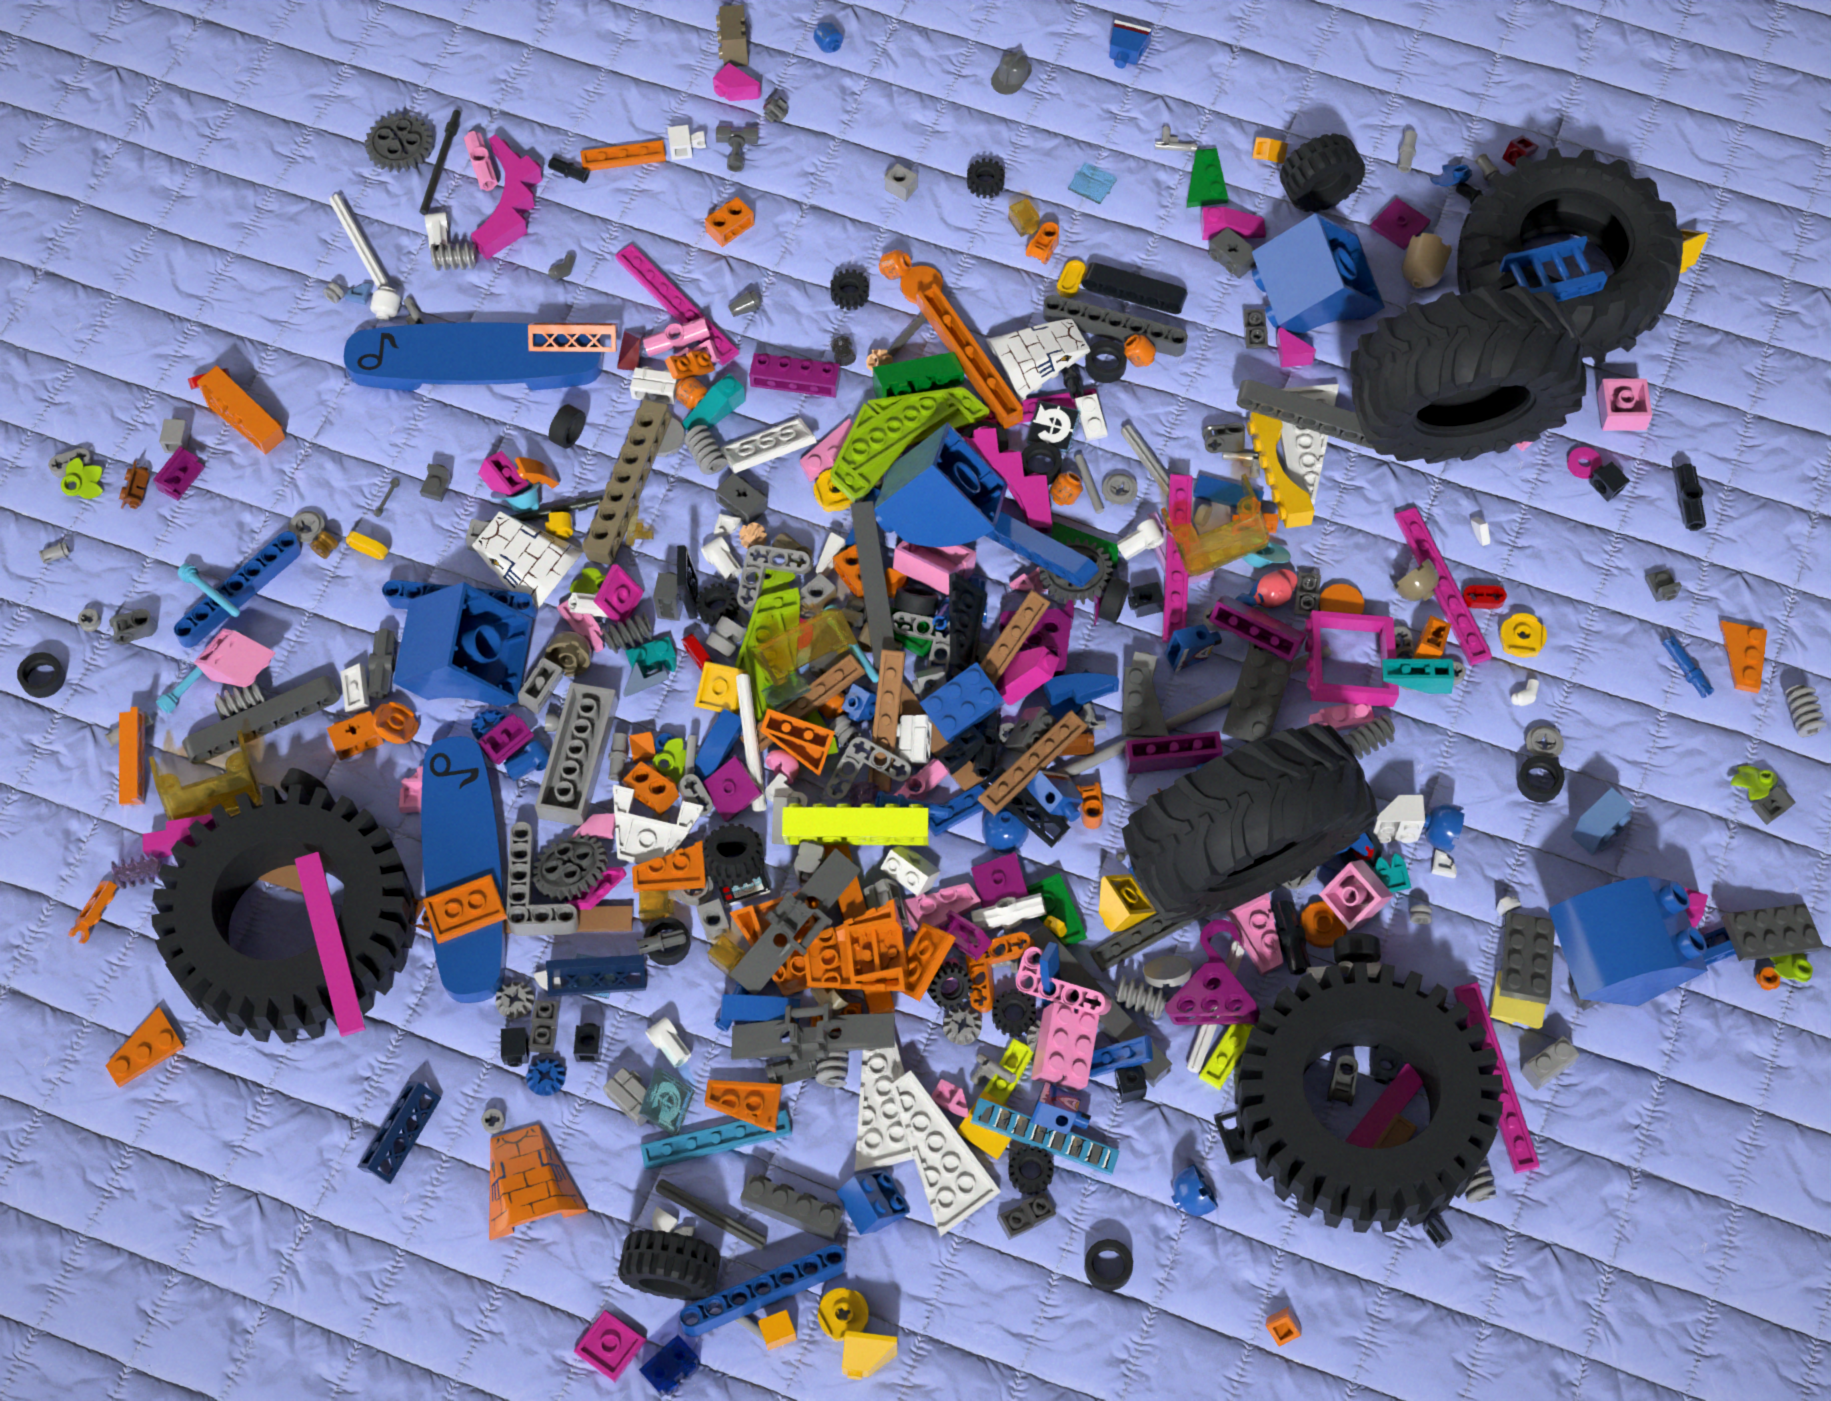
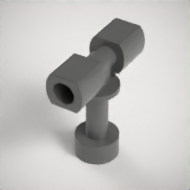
[716,126,758,172]

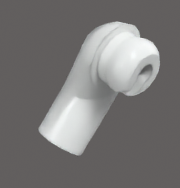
[1511,679,1539,706]

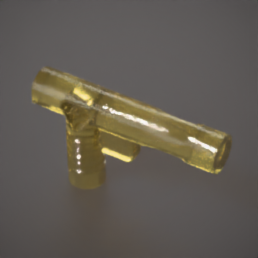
[625,505,654,547]

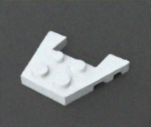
[613,785,704,864]

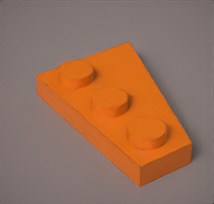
[632,841,706,893]

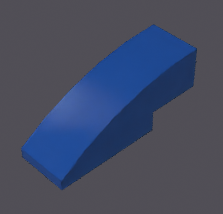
[1044,673,1119,706]
[694,709,743,782]
[720,994,800,1024]

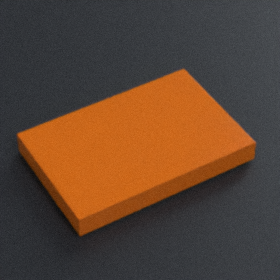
[422,874,507,944]
[899,922,956,1002]

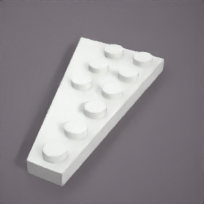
[1279,384,1339,504]
[855,1041,914,1174]
[890,1070,1001,1237]

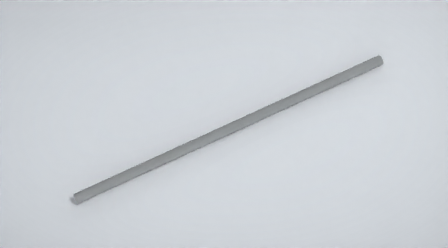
[1010,645,1331,804]

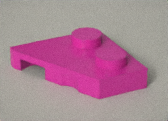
[567,867,627,910]

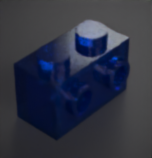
[639,1335,700,1398]

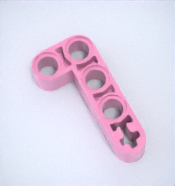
[1016,947,1112,1015]

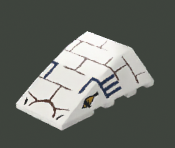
[985,318,1090,403]
[472,511,584,609]

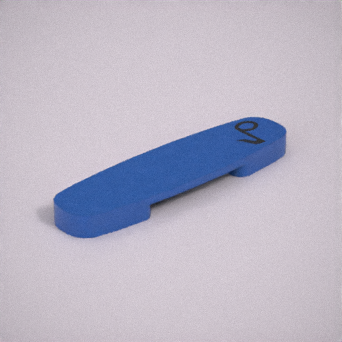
[343,322,603,391]
[421,736,506,1003]

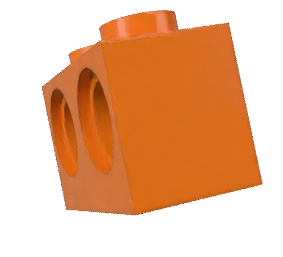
[704,197,755,247]
[833,545,863,599]
[622,761,679,816]

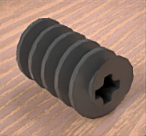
[601,612,652,654]
[1342,714,1395,760]

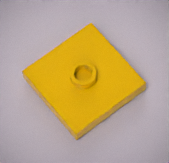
[694,661,748,715]
[956,1090,1013,1161]

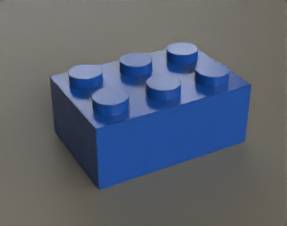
[920,662,1006,744]

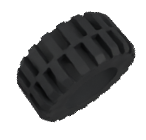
[1280,133,1365,212]
[618,1230,721,1301]

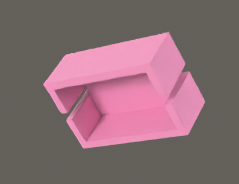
[893,540,977,596]
[1031,1002,1099,1092]

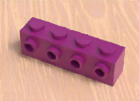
[749,353,841,398]
[1209,595,1307,661]
[1124,731,1223,774]

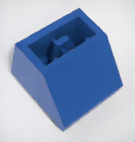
[836,1170,910,1235]

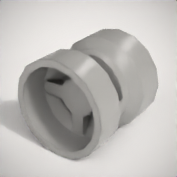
[829,715,861,748]

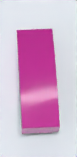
[143,814,216,861]

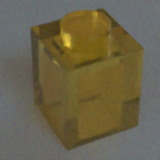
[1008,198,1040,237]
[639,890,674,923]
[707,935,746,979]

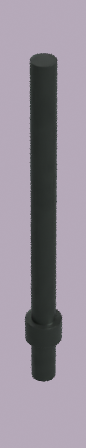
[419,110,461,215]
[485,495,603,523]

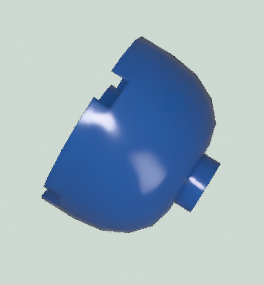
[1423,803,1465,852]
[982,807,1029,853]
[1171,1164,1218,1216]

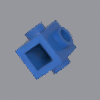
[841,683,877,722]

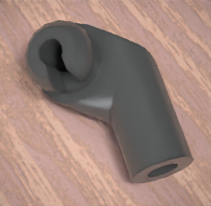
[548,254,575,279]

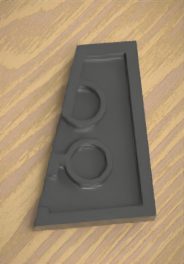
[1122,667,1169,738]

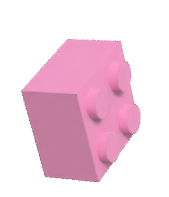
[1597,379,1652,431]
[1319,860,1394,930]

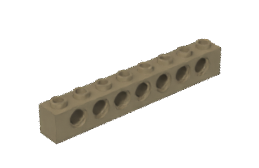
[582,400,672,565]

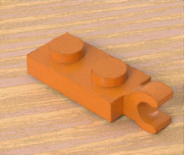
[68,881,117,944]

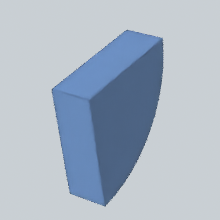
[344,283,373,305]

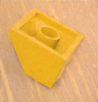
[1680,229,1708,273]
[1099,874,1157,932]
[842,1331,898,1380]

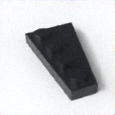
[949,572,988,671]

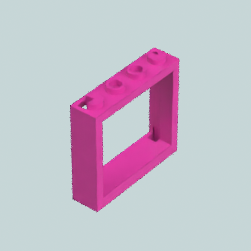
[1304,610,1399,707]

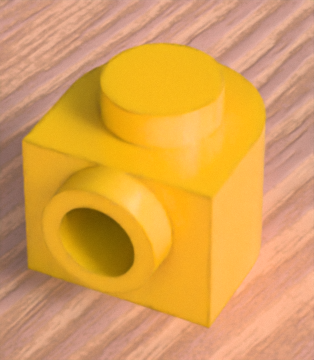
[545,512,573,540]

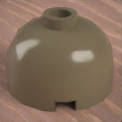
[1392,559,1439,602]
[545,631,592,677]

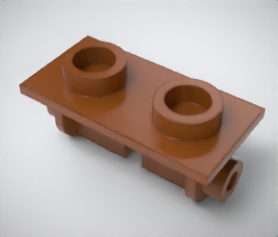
[119,461,150,509]
[1058,732,1094,756]

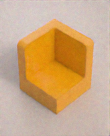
[1252,137,1288,164]
[758,1309,797,1351]

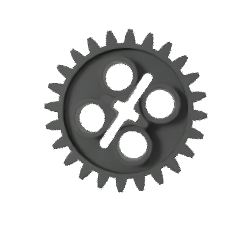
[365,113,434,173]
[1039,538,1113,605]
[532,834,609,901]

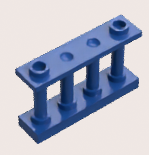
[1499,236,1607,302]

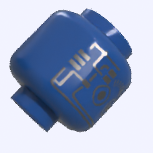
[813,22,844,53]

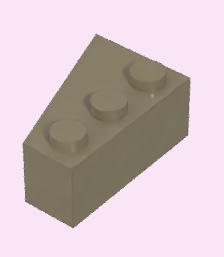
[716,5,749,67]

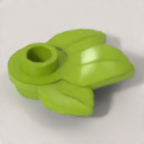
[61,458,103,499]
[569,567,606,595]
[755,569,796,597]
[652,738,698,784]
[1730,766,1778,800]
[1770,953,1813,983]

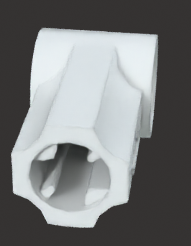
[425,212,449,250]
[1117,519,1165,560]
[701,537,742,582]
[568,593,609,618]
[645,1017,691,1068]

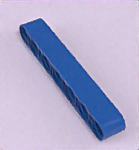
[985,511,1099,588]
[174,531,302,648]
[382,580,538,620]
[679,1244,846,1337]

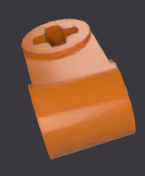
[1025,222,1059,265]
[1075,782,1104,829]

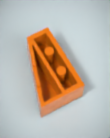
[760,709,835,776]

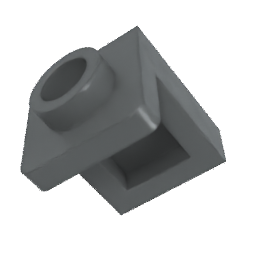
[1751,785,1796,825]

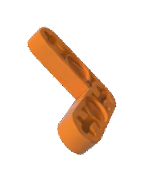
[966,932,1035,1013]

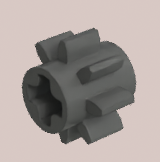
[763,96,788,123]

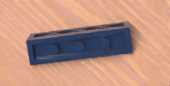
[546,954,646,997]
[357,1081,441,1184]

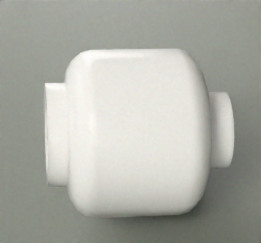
[370,287,401,320]

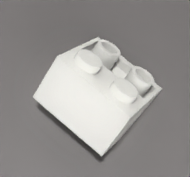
[1372,795,1425,843]

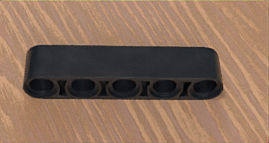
[1081,262,1188,314]

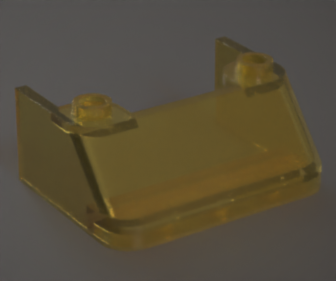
[1161,474,1270,576]
[750,608,858,686]
[149,730,263,821]

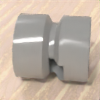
[705,615,747,658]

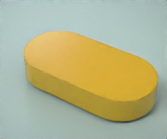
[1057,260,1086,298]
[345,531,388,560]

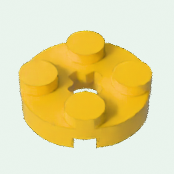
[813,469,853,512]
[1499,613,1547,658]
[817,1288,869,1342]

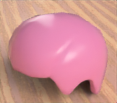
[765,750,800,784]

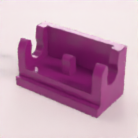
[153,446,204,501]
[477,713,534,765]
[939,910,992,961]

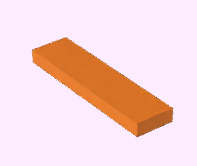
[580,140,666,171]

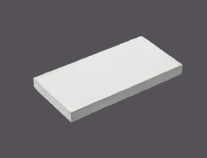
[720,418,817,473]

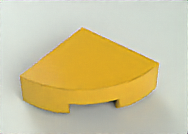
[1043,916,1067,937]

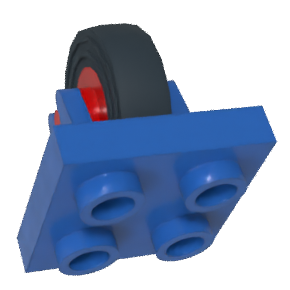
[1335,830,1382,868]

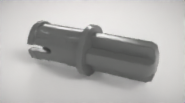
[636,929,686,955]

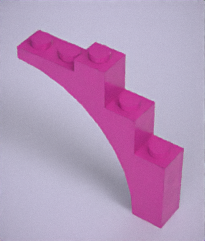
[471,134,542,260]
[963,426,1052,533]

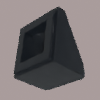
[1423,1218,1453,1249]

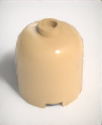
[1402,233,1452,288]

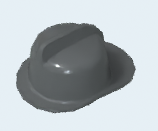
[991,50,1032,95]

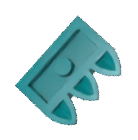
[625,636,677,679]
[1364,853,1412,893]

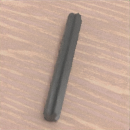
[655,1179,767,1250]

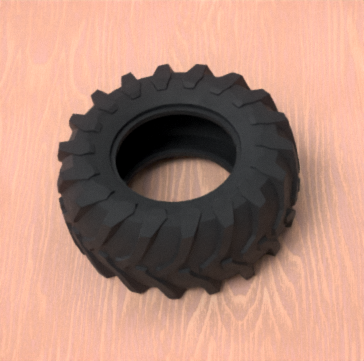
[1457,148,1683,365]
[1350,286,1587,464]
[1121,723,1379,923]

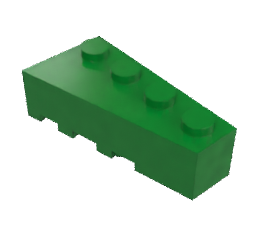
[873,352,964,399]

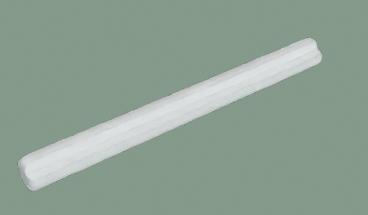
[329,194,389,290]
[736,674,766,812]
[1186,941,1245,1073]

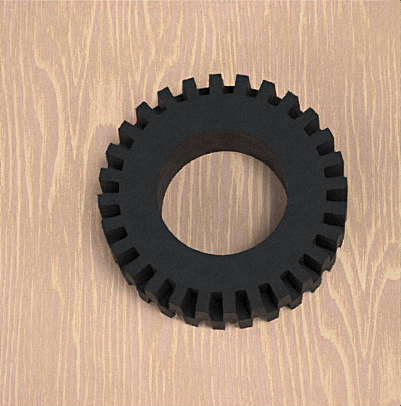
[151,784,416,1043]
[1235,962,1503,1233]

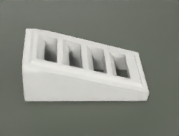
[816,532,846,577]

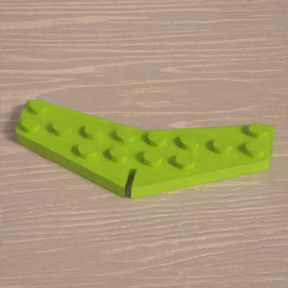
[830,387,990,503]
[734,587,838,761]

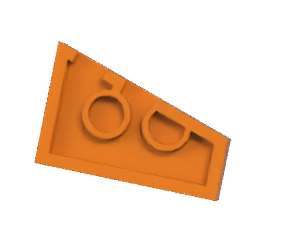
[1719,620,1767,693]
[105,1007,184,1088]
[704,1080,782,1133]

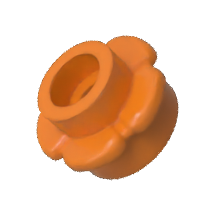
[1756,967,1780,991]

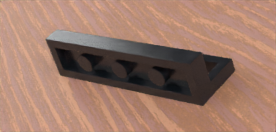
[980,765,1070,848]

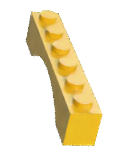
[1247,412,1315,528]

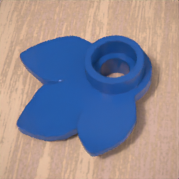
[1430,164,1472,186]

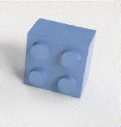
[1571,787,1634,856]

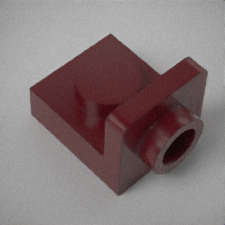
[1502,135,1539,168]

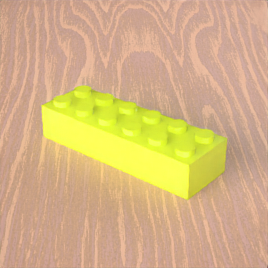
[782,804,929,846]

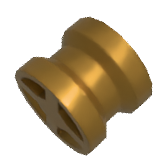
[310,531,339,559]

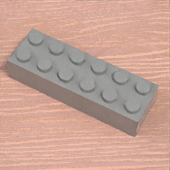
[535,682,618,826]

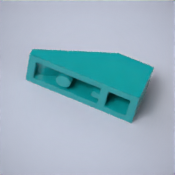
[682,373,746,432]
[1382,659,1454,694]

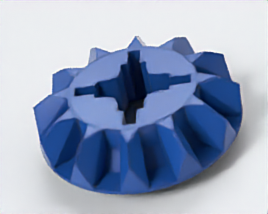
[471,709,506,740]
[526,1057,566,1096]

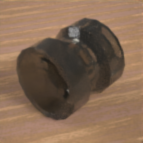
[830,336,856,366]

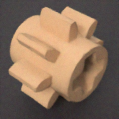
[866,349,893,375]
[739,522,767,549]

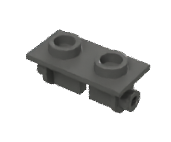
[765,1058,818,1086]

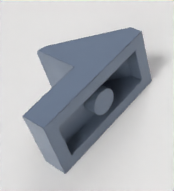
[623,662,669,698]

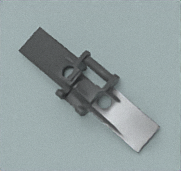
[729,848,861,995]
[731,1002,895,1061]

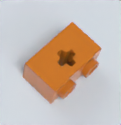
[1412,615,1452,659]
[327,711,384,761]

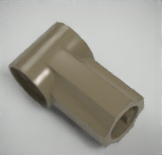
[772,532,813,575]
[810,988,849,1016]

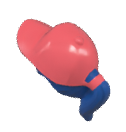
[1235,569,1298,609]

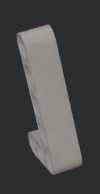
[506,822,579,936]

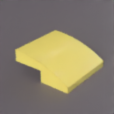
[1489,970,1546,1029]

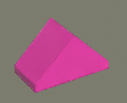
[1276,327,1316,368]

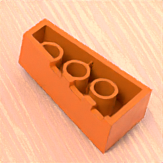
[197,365,285,455]

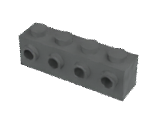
[740,1174,844,1243]

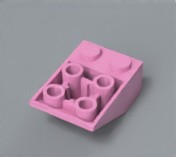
[194,628,276,688]

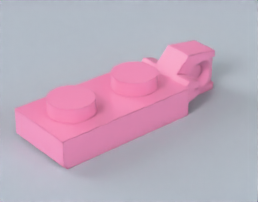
[557,599,604,653]
[1308,704,1375,731]

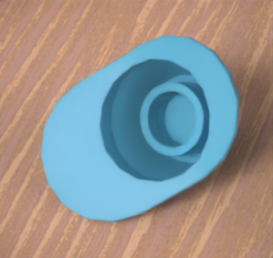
[490,482,541,513]
[1240,533,1291,568]

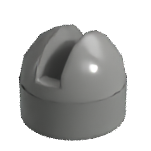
[544,713,560,732]

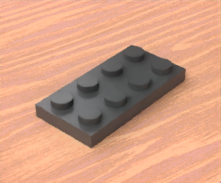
[1221,648,1293,743]
[1721,903,1824,962]
[1499,912,1555,1005]

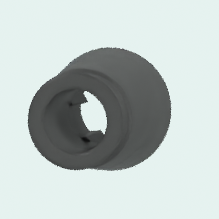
[728,291,761,317]

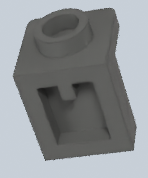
[420,463,452,502]
[1645,569,1682,602]
[841,595,867,628]

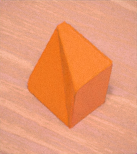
[884,567,908,599]
[629,732,656,763]
[1265,1306,1302,1347]

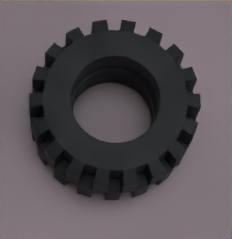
[702,823,765,888]

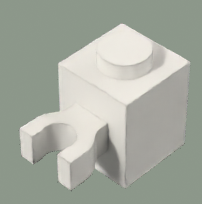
[667,125,706,160]

